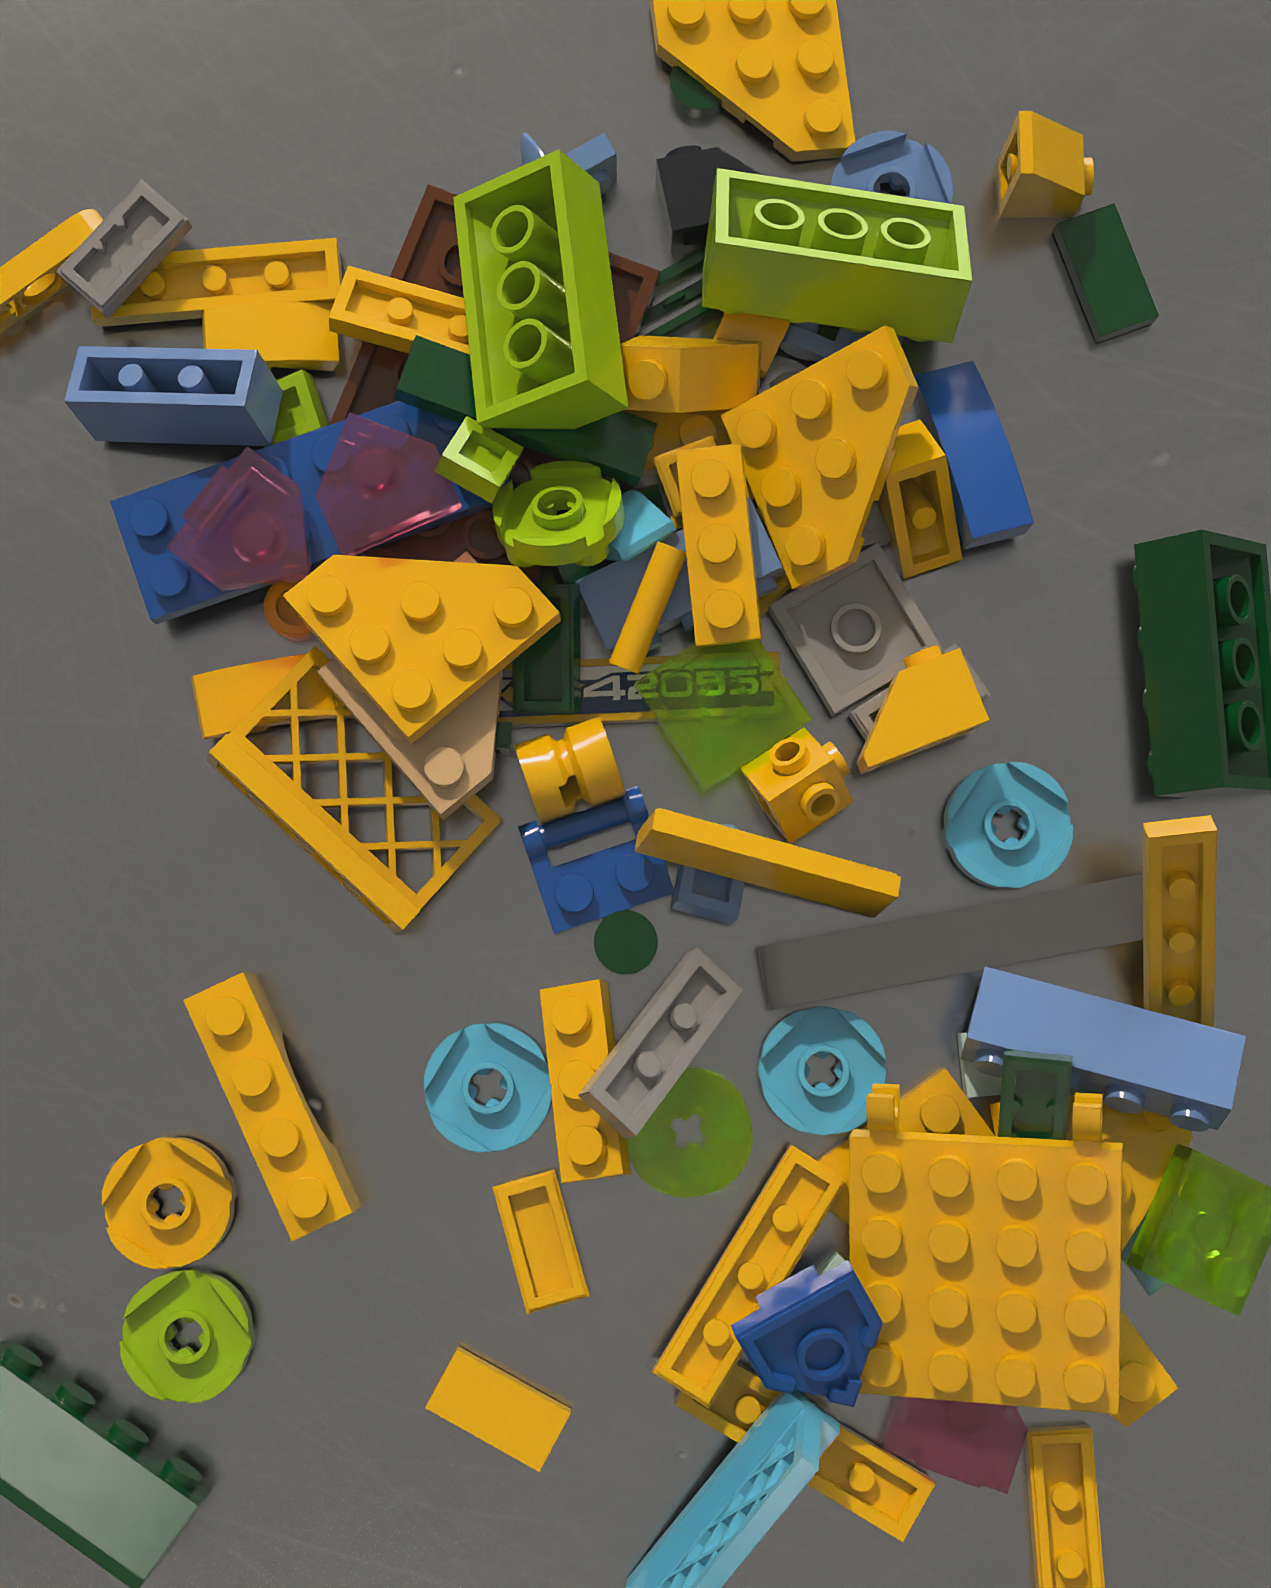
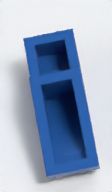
[914,361,1034,550]

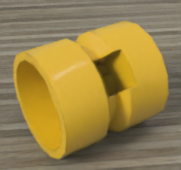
[514,716,625,823]

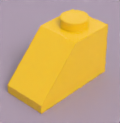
[998,111,1094,218]
[620,335,761,413]
[878,419,962,579]
[856,645,990,774]

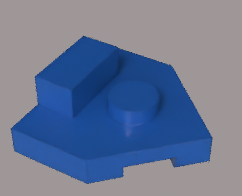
[731,1260,883,1407]

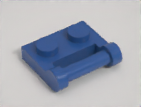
[518,785,674,935]

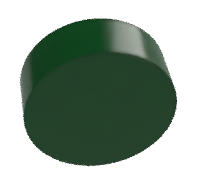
[669,65,723,119]
[594,910,658,975]

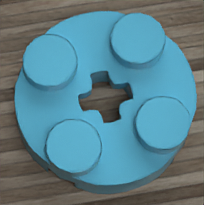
[942,762,1073,890]
[757,1006,887,1136]
[424,1023,552,1153]

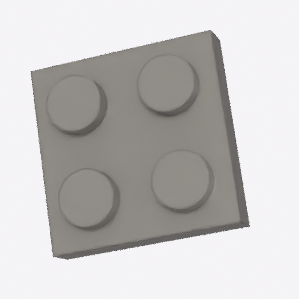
[768,542,943,717]

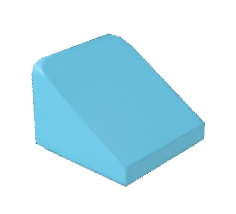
[605,490,676,562]

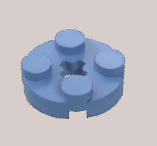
[830,131,954,204]

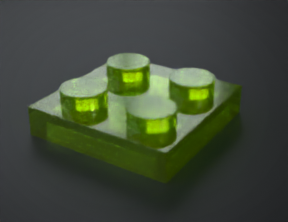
[634,641,812,792]
[1125,1143,1271,1317]

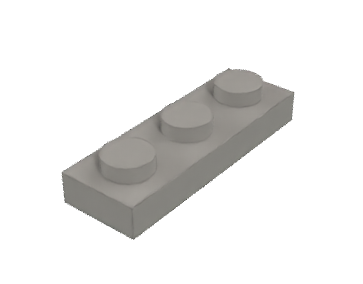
[578,947,744,1139]

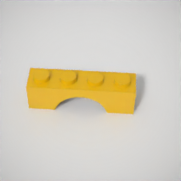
[183,972,362,1241]

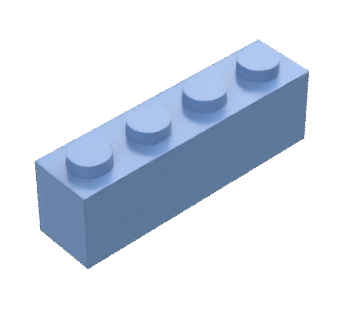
[960,966,1246,1132]

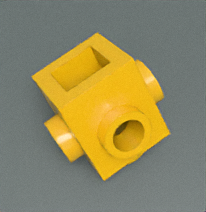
[740,727,854,844]

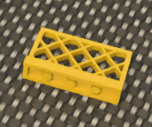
[207,646,503,934]

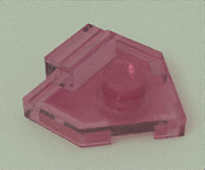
[316,412,462,556]
[166,446,311,591]
[880,1396,1028,1494]

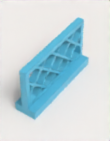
[625,1390,840,1588]

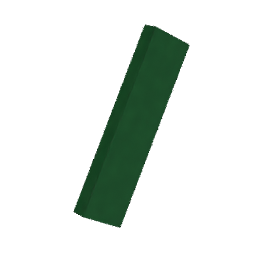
[394,335,657,487]

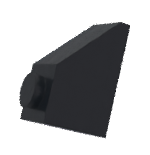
[656,145,762,252]

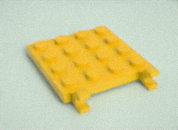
[849,1083,1123,1414]

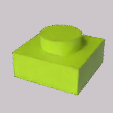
[264,370,328,448]
[434,416,524,503]

